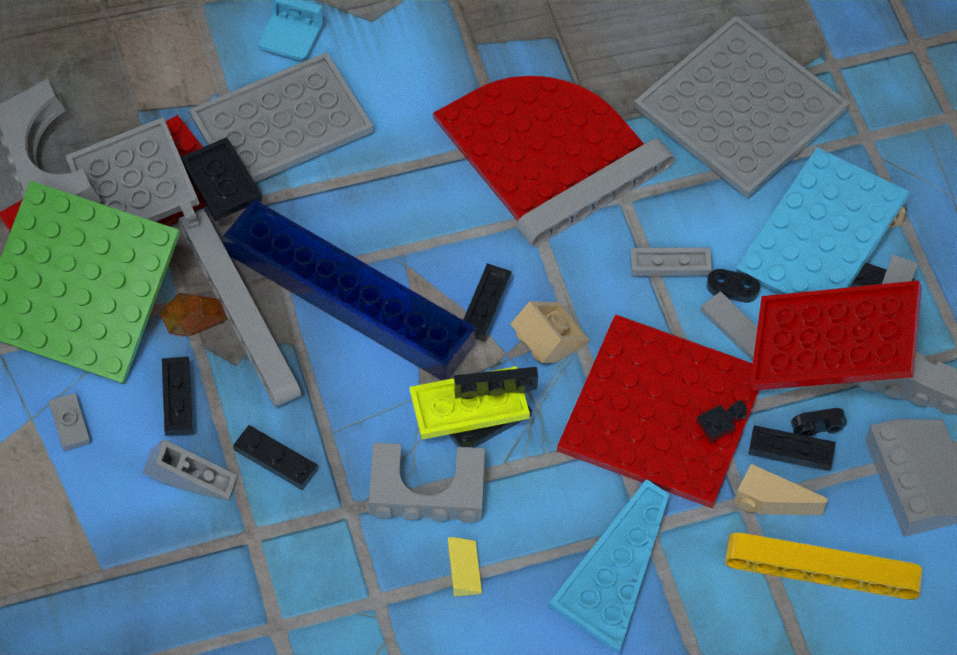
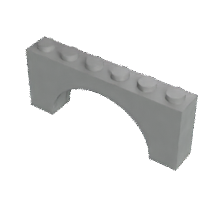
[0,79,101,203]

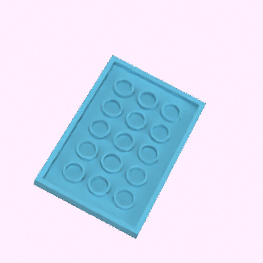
[736,147,909,294]

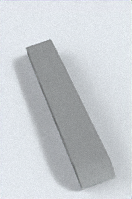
[516,138,675,247]

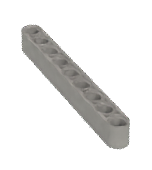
[178,209,301,407]

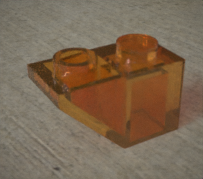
[160,293,227,337]

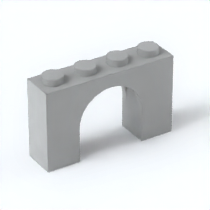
[369,443,485,523]

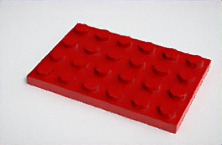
[750,280,922,391]

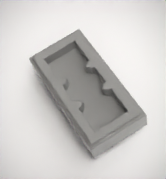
[48,393,90,451]

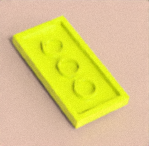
[409,366,530,440]

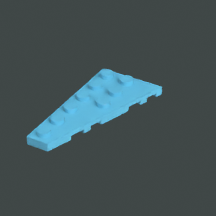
[548,479,669,655]

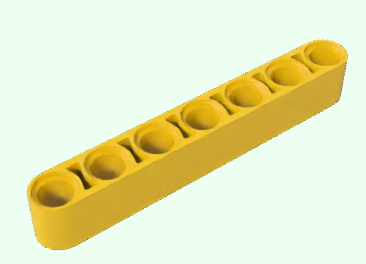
[725,533,923,600]

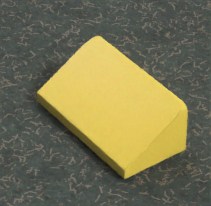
[448,537,482,597]

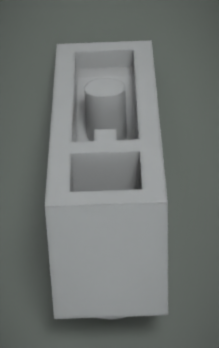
[142,439,237,501]

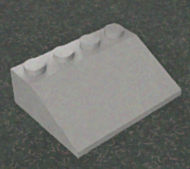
[865,419,957,537]

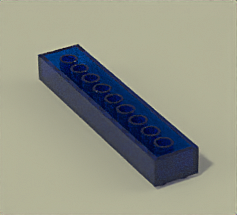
[223,199,476,381]

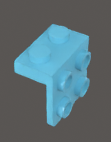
[259,0,323,61]

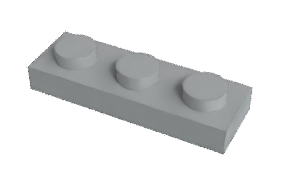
[630,247,712,276]

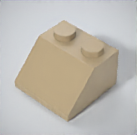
[510,301,590,363]

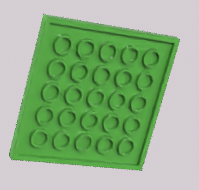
[0,181,181,384]

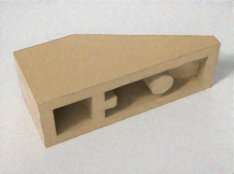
[734,464,828,515]

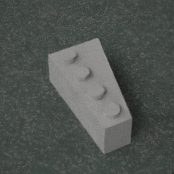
[852,352,957,415]

